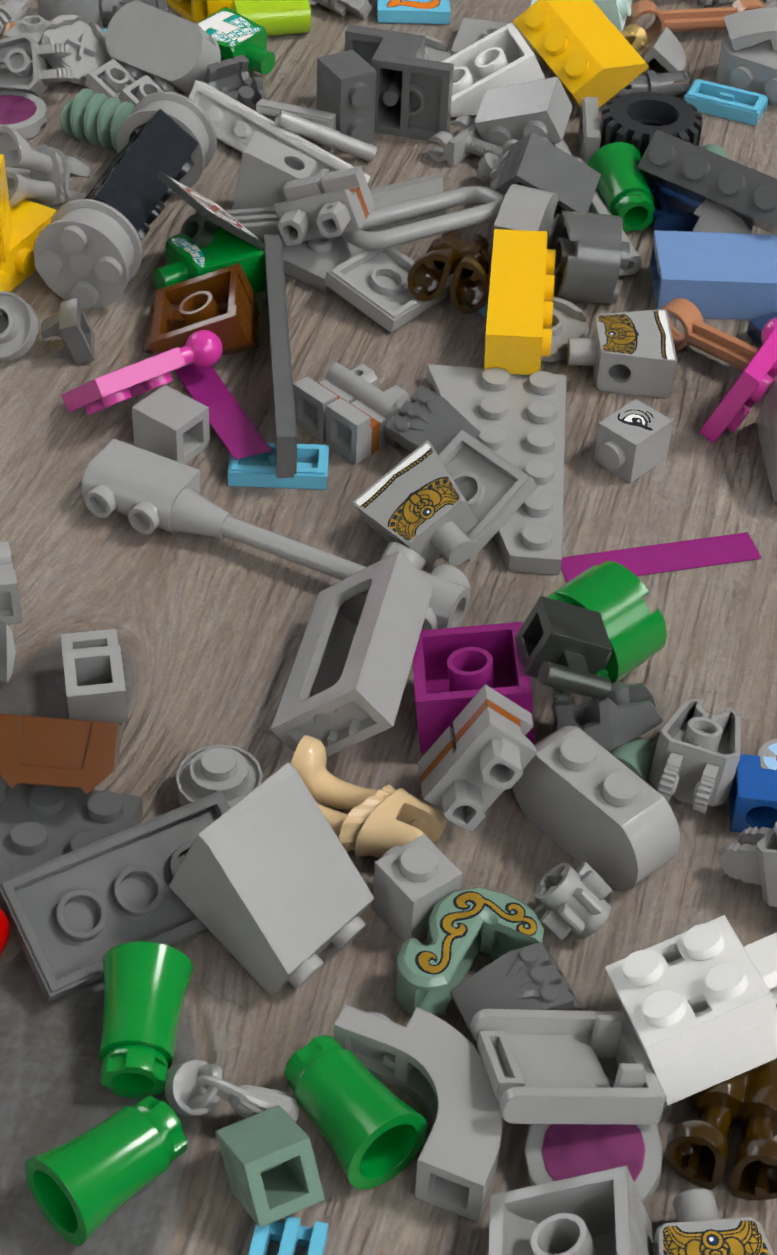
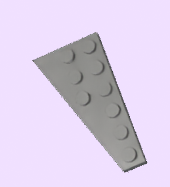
[426,364,566,575]

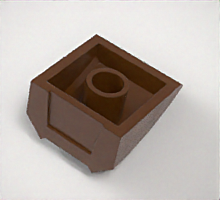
[143,263,260,355]
[0,713,122,794]

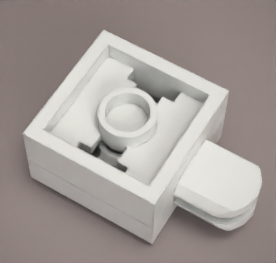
[605,915,777,1105]

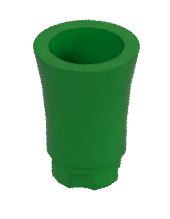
[587,142,655,233]
[99,941,193,1099]
[284,1035,428,1190]
[25,1095,188,1246]

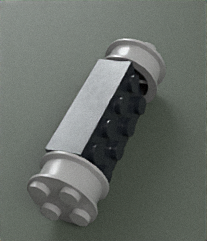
[34,91,217,309]

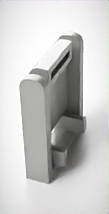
[471,1009,666,1124]

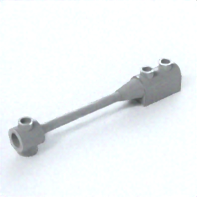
[82,438,470,630]

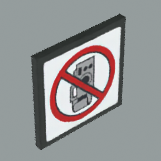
[157,171,266,250]

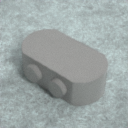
[106,0,221,96]
[716,35,777,106]
[512,726,680,891]

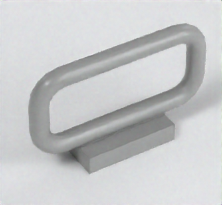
[341,174,505,250]

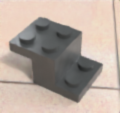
[345,24,454,141]

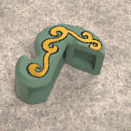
[395,887,544,1016]

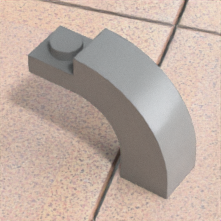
[334,1005,503,1223]

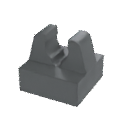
[41,298,95,366]

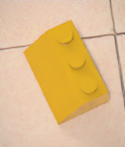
[512,0,649,109]

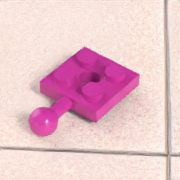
[699,317,777,443]
[61,330,223,415]

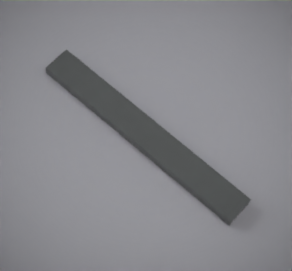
[264,234,297,478]

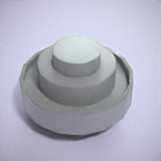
[0,291,38,362]
[176,744,263,808]

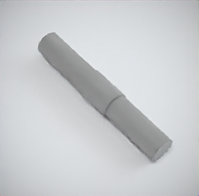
[275,109,377,162]

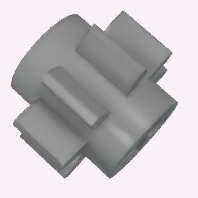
[534,862,612,941]

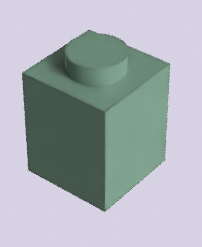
[216,1105,325,1228]

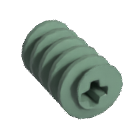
[60,88,135,152]

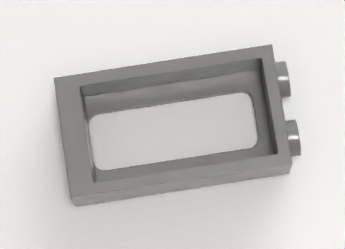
[271,551,434,757]

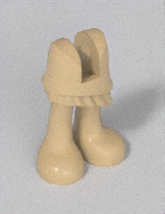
[291,735,447,858]

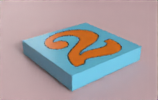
[377,0,451,25]

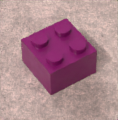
[413,622,535,755]

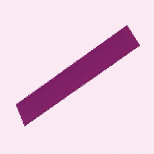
[174,365,272,460]
[561,532,762,583]

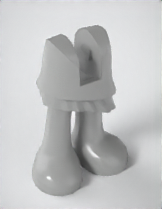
[0,126,90,210]

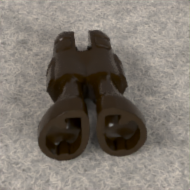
[407,229,491,314]
[666,1058,777,1201]

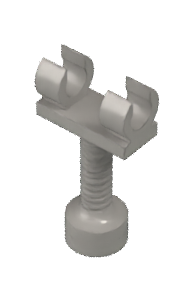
[428,115,503,167]

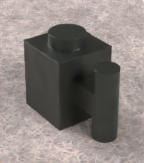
[515,596,612,701]

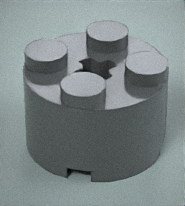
[548,211,630,304]

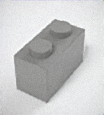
[474,77,573,147]

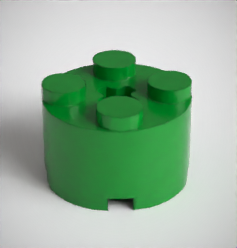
[547,561,667,684]

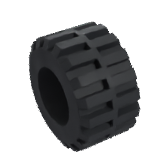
[600,91,703,175]

